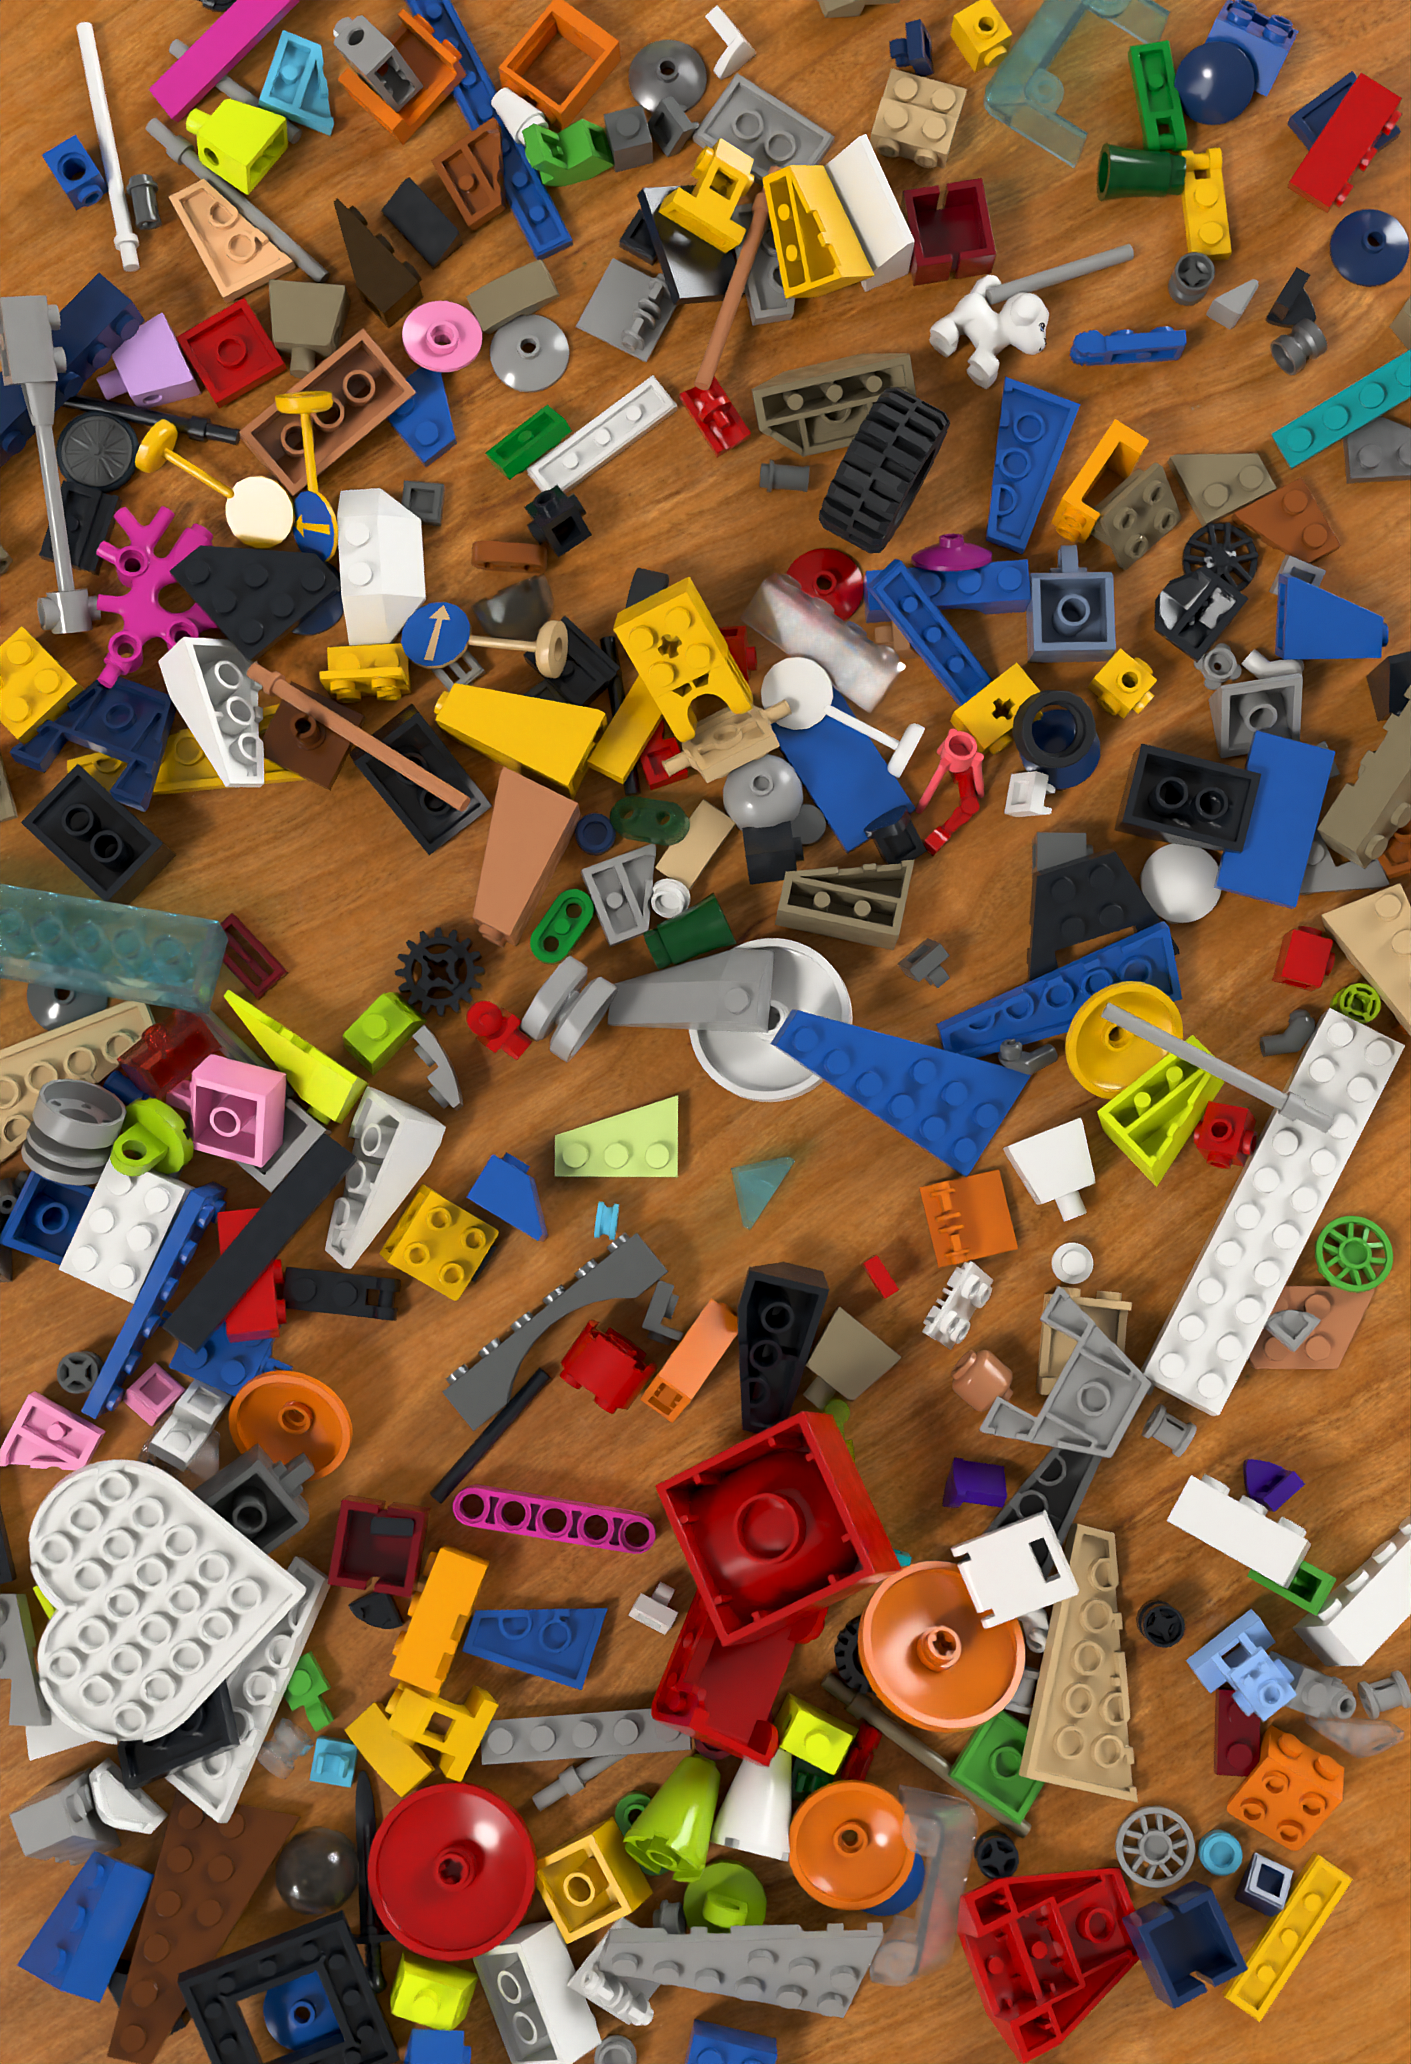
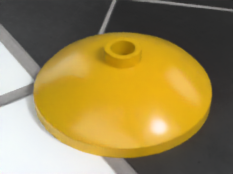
[1065,981,1183,1099]

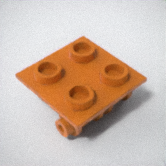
[919,1169,1018,1268]

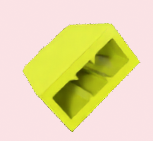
[186,99,288,195]
[773,1693,859,1775]
[390,1950,479,2030]

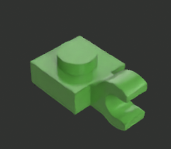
[284,1651,335,1732]

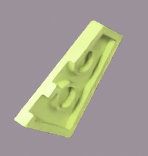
[555,1095,678,1177]

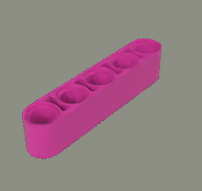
[453,1484,656,1554]

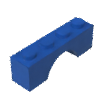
[863,559,1031,623]

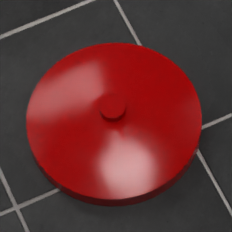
[368,1781,538,1961]

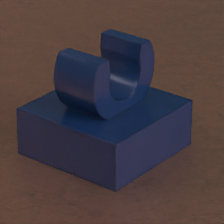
[889,19,934,77]

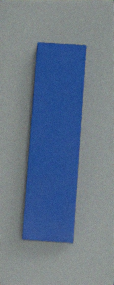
[866,559,993,706]

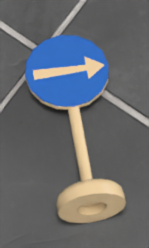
[401,602,568,678]

